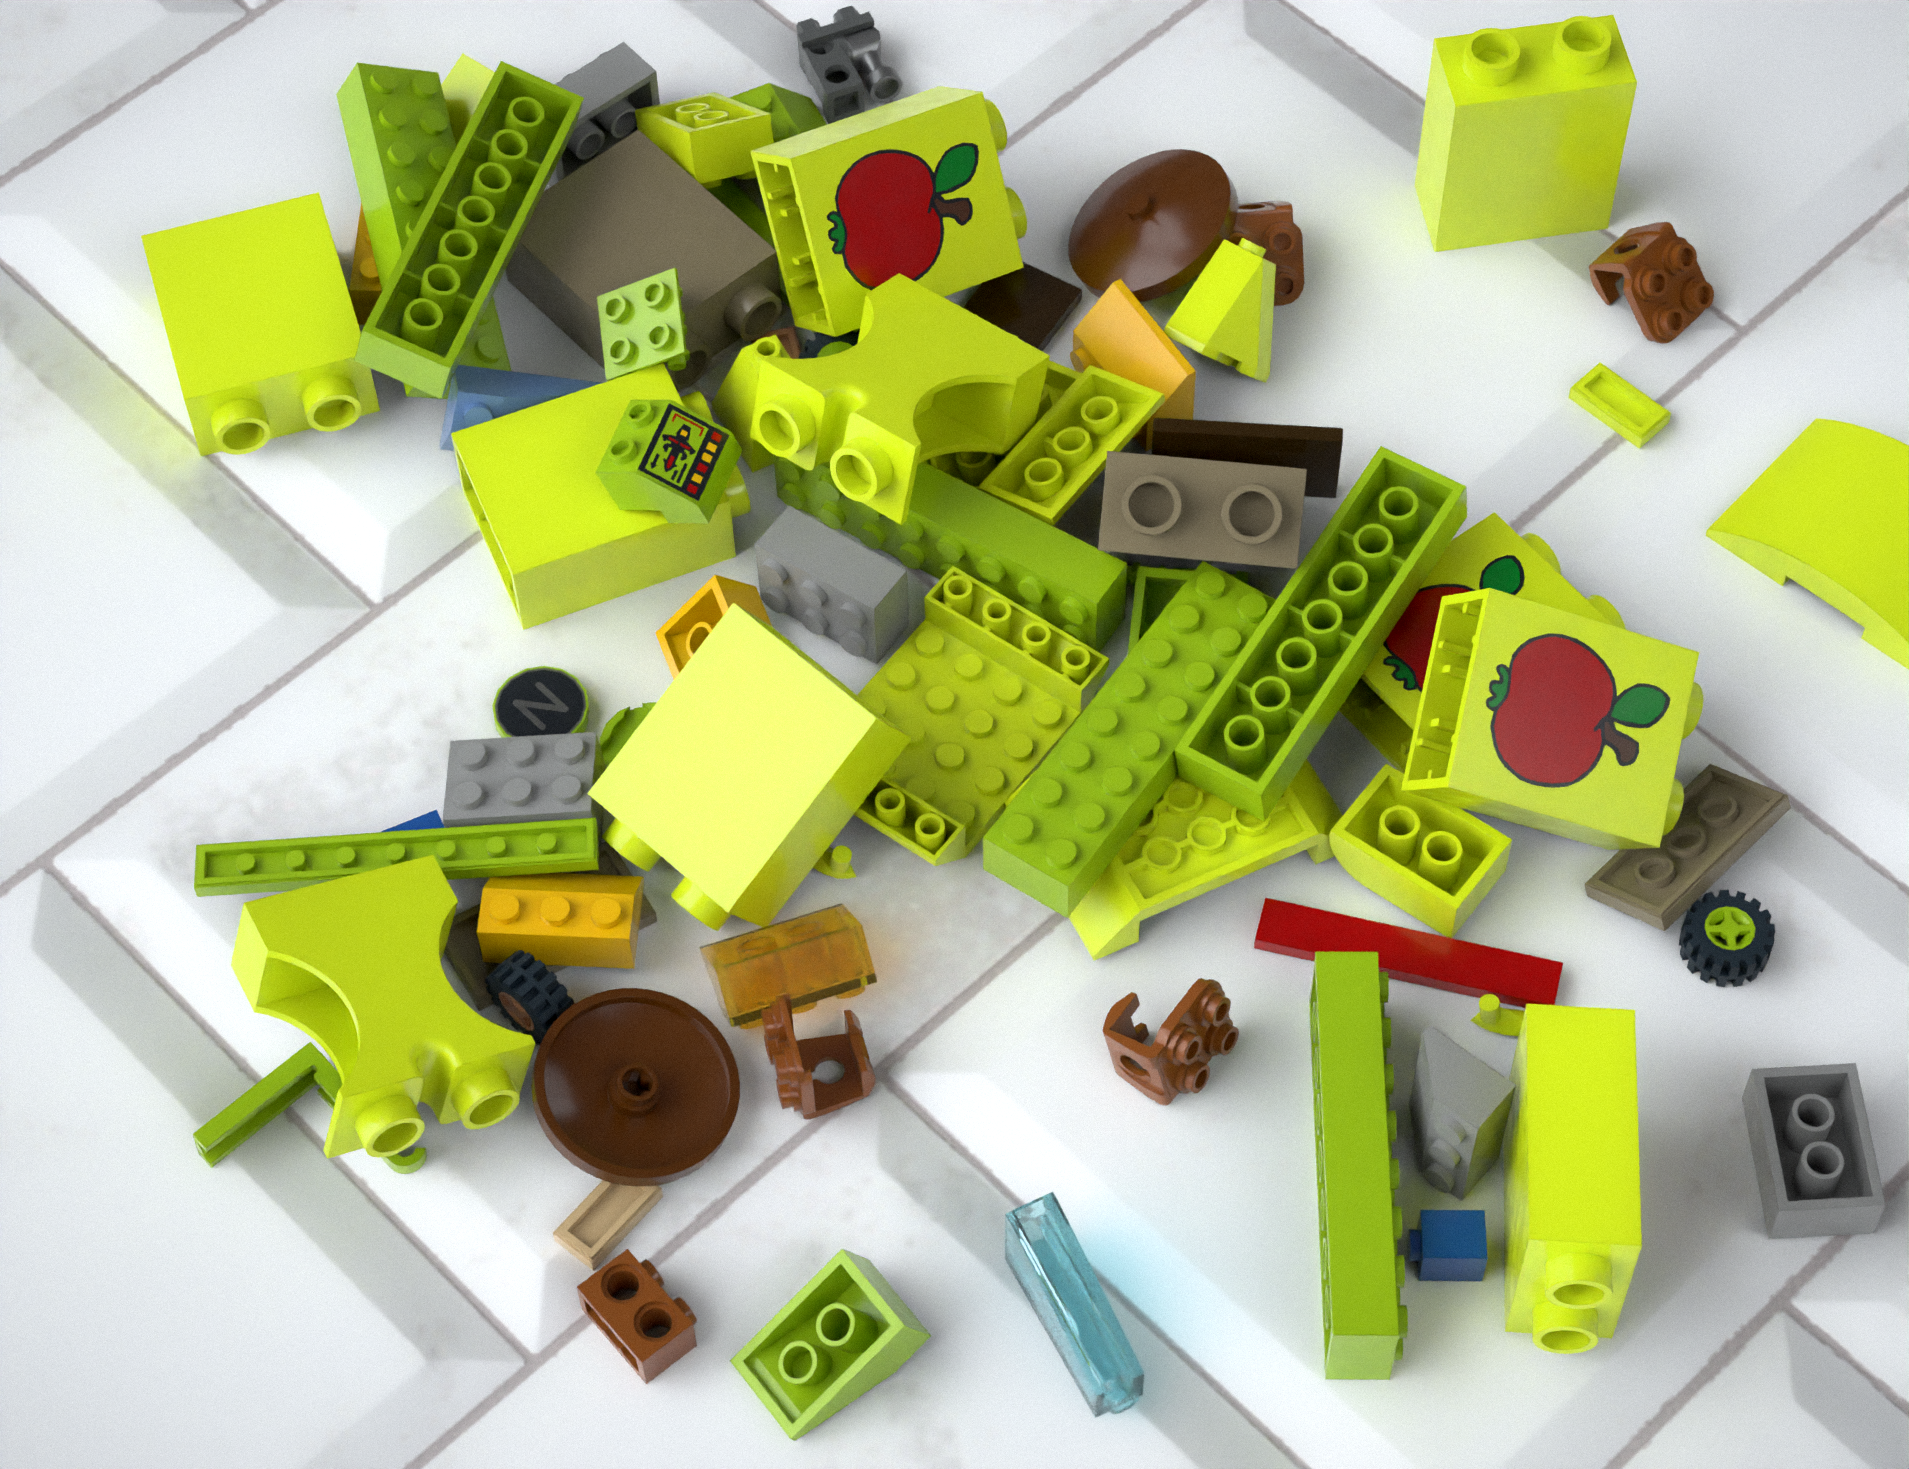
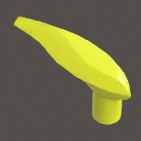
[813,845,857,879]
[1470,994,1525,1036]

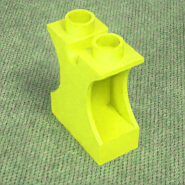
[749,273,1050,525]
[231,855,536,1159]

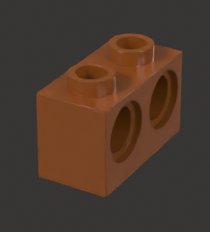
[577,1249,697,1384]

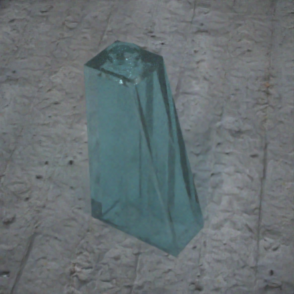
[1005,1191,1144,1418]

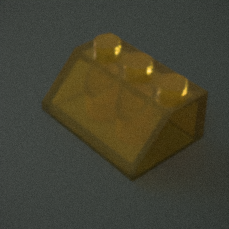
[699,903,877,1029]

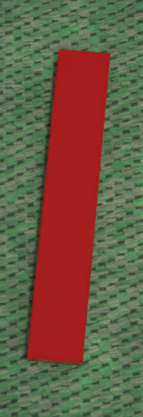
[1254,897,1563,1008]

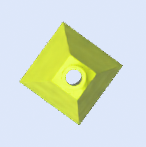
[711,334,791,473]

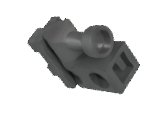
[796,5,903,124]

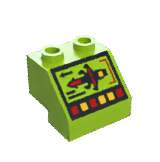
[595,400,743,524]

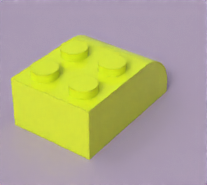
[635,92,774,189]
[1329,763,1512,938]

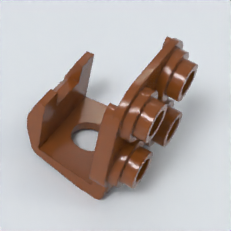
[1228,200,1304,306]
[1589,222,1714,343]
[1102,978,1239,1106]
[761,993,876,1120]

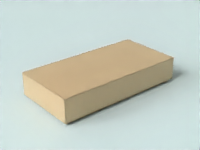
[553,1180,663,1271]

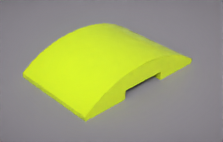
[924,333,1166,525]
[1705,418,1909,669]

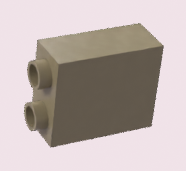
[506,130,782,390]
[1098,451,1307,569]

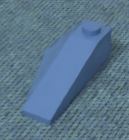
[439,365,601,451]

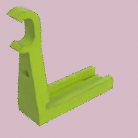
[192,1042,427,1174]

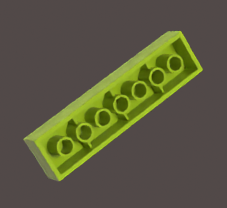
[354,61,584,399]
[336,62,512,399]
[1174,446,1467,821]
[773,454,1127,653]
[983,561,1276,918]
[1309,952,1408,1380]

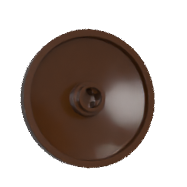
[1068,149,1238,302]
[531,988,740,1187]

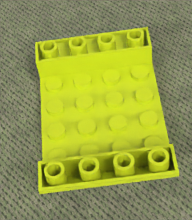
[854,566,1109,866]
[1004,759,1343,961]

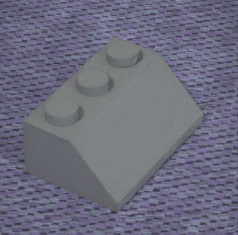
[1409,1024,1516,1201]

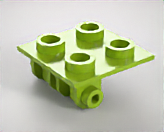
[597,268,690,381]

